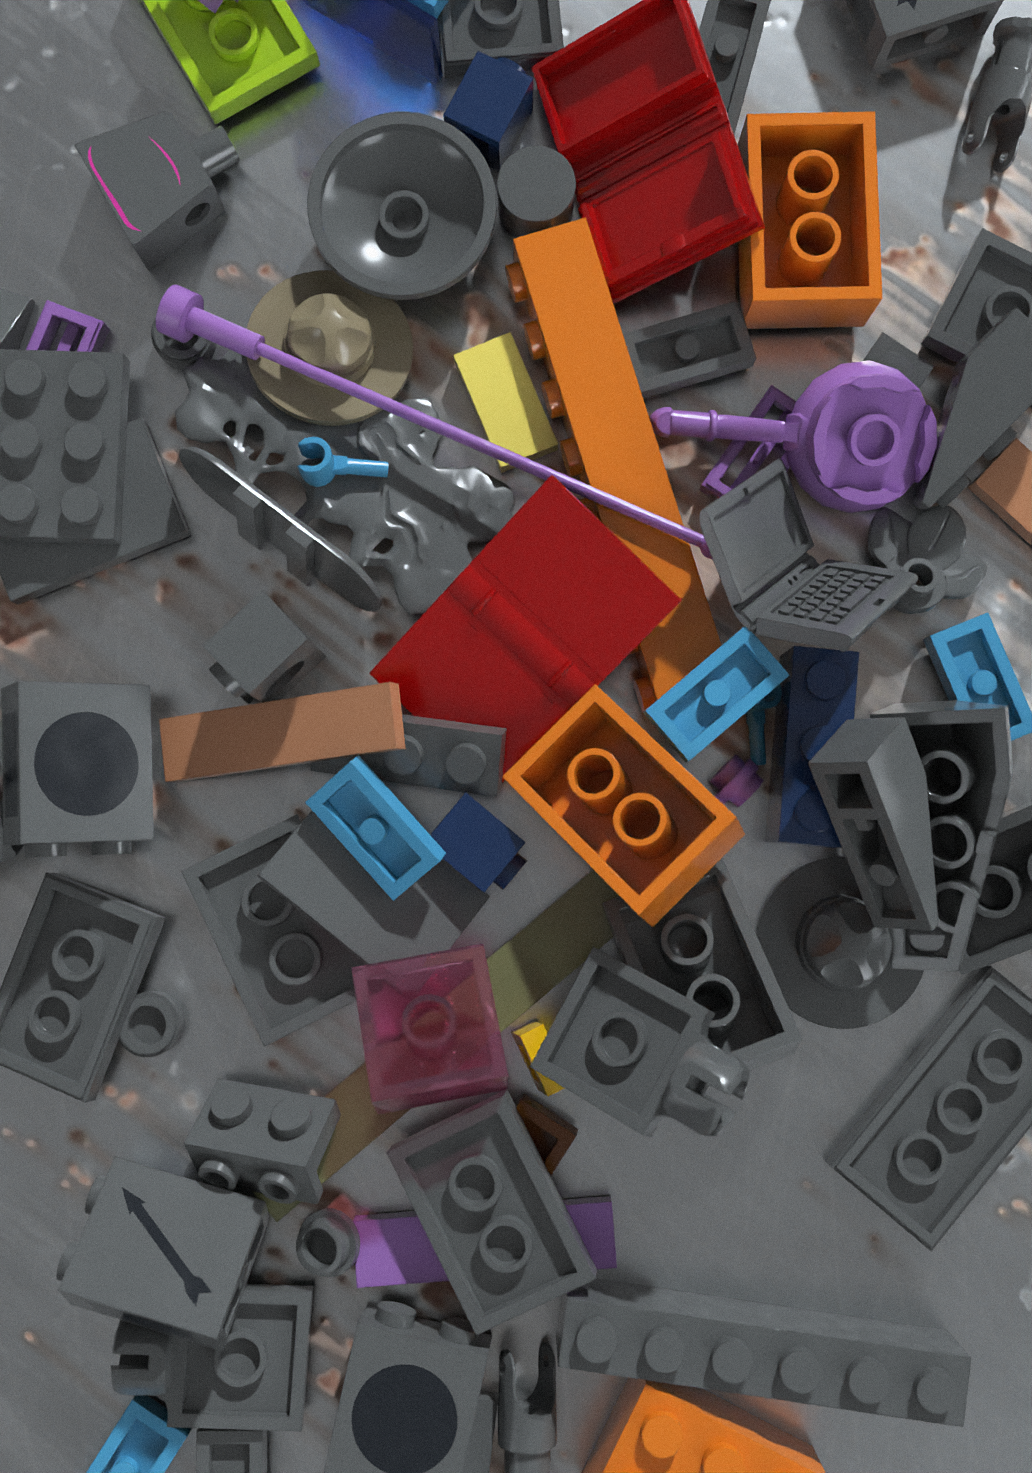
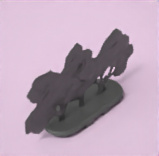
[175,349,515,615]

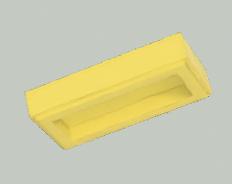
[453,332,558,473]

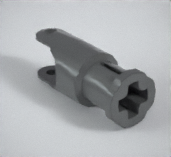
[962,16,1032,173]
[498,1343,557,1473]

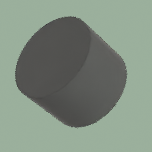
[497,146,576,238]

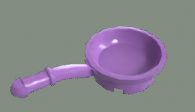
[649,360,937,513]

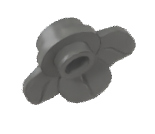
[868,505,987,614]

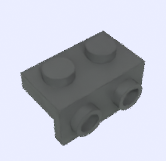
[184,1078,341,1204]

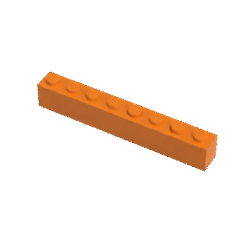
[505,217,722,716]

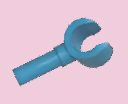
[297,437,388,487]
[744,684,782,766]

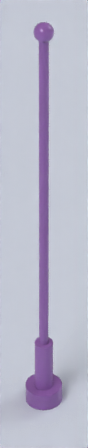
[156,284,712,559]

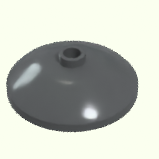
[307,112,497,300]

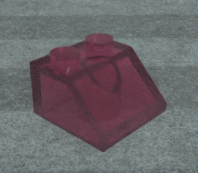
[352,943,508,1115]

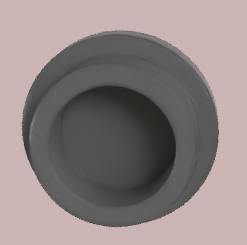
[296,1208,360,1277]

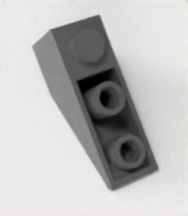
[912,307,1032,509]

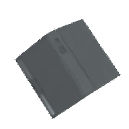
[699,458,918,652]

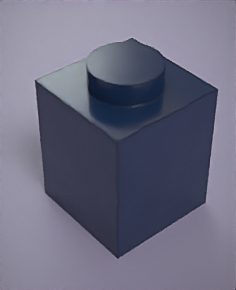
[443,51,534,172]
[430,792,527,892]

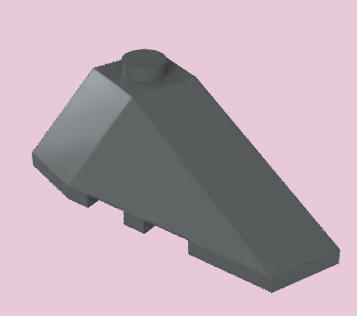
[870,700,1013,972]

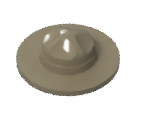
[246,270,413,426]

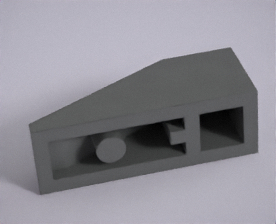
[808,717,938,931]

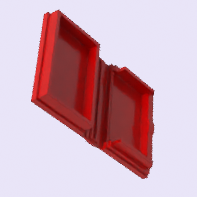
[531,0,765,304]
[369,475,682,783]

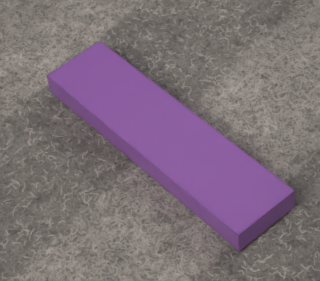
[353,1196,617,1288]

